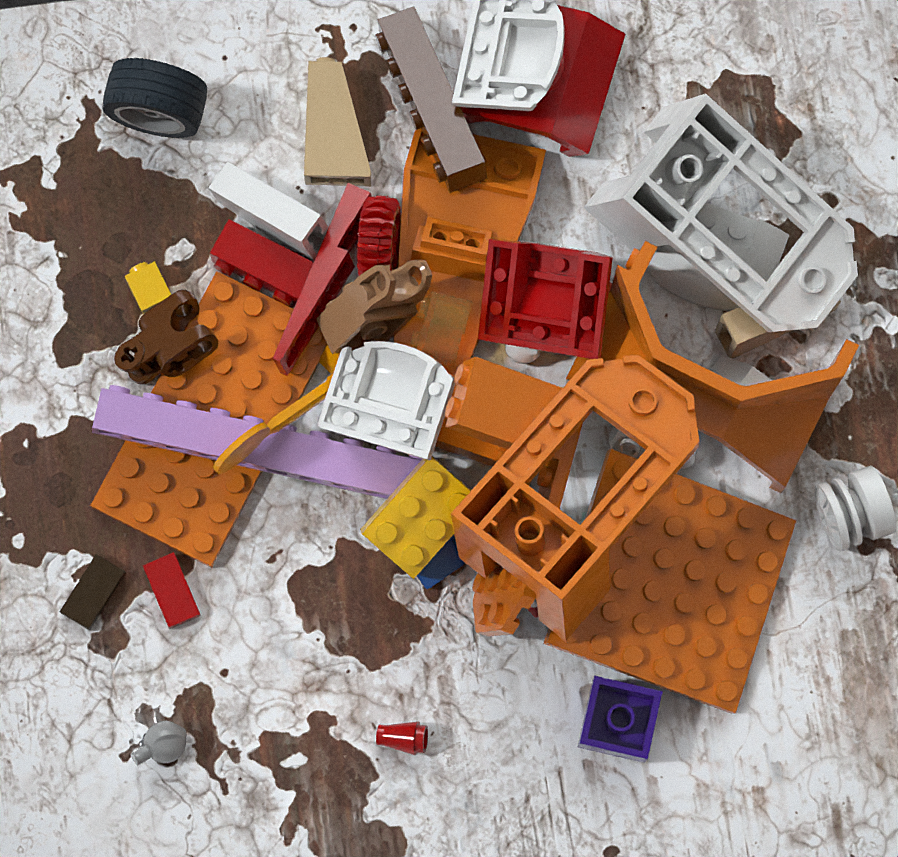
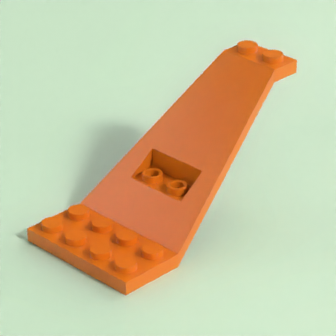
[393,128,546,375]

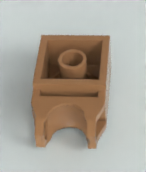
[316,259,432,354]

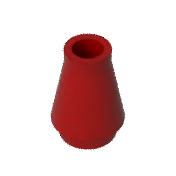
[376,721,428,756]

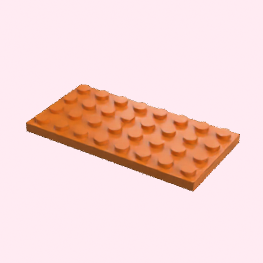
[90,271,328,568]

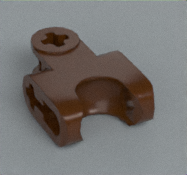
[114,290,219,385]

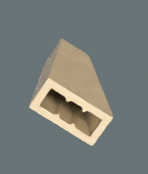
[304,57,371,187]
[715,300,841,359]

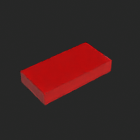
[142,552,201,629]

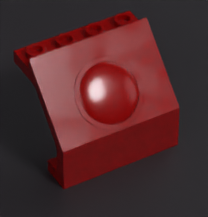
[460,5,626,157]

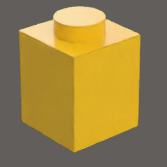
[125,261,171,314]

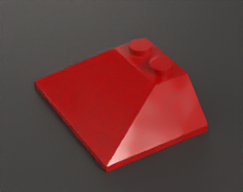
[478,239,613,359]

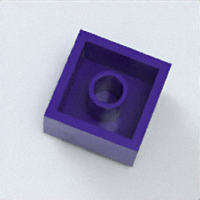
[577,676,663,763]

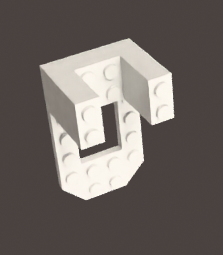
[584,94,858,332]

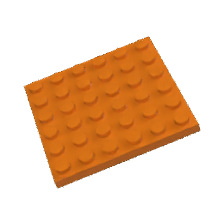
[543,449,796,714]

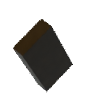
[59,554,126,631]

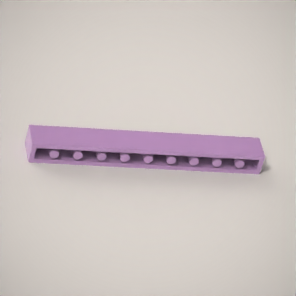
[92,385,422,499]

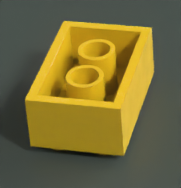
[360,456,471,579]

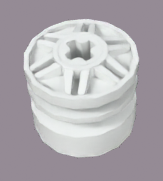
[815,466,896,552]

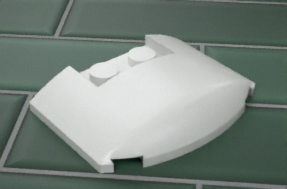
[452,0,565,111]
[647,203,789,311]
[316,341,455,460]

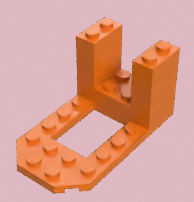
[451,355,699,641]
[435,357,583,637]

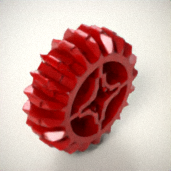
[357,195,401,276]

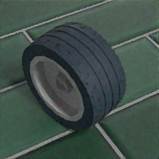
[102,58,208,138]

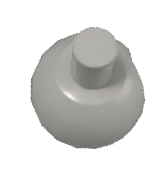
[131,721,187,766]

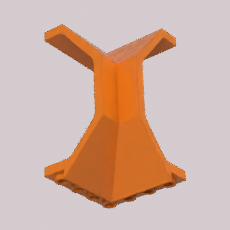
[566,241,859,493]

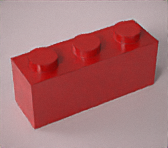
[210,219,314,306]

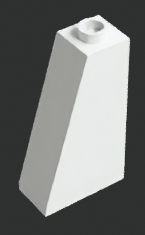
[208,162,329,262]

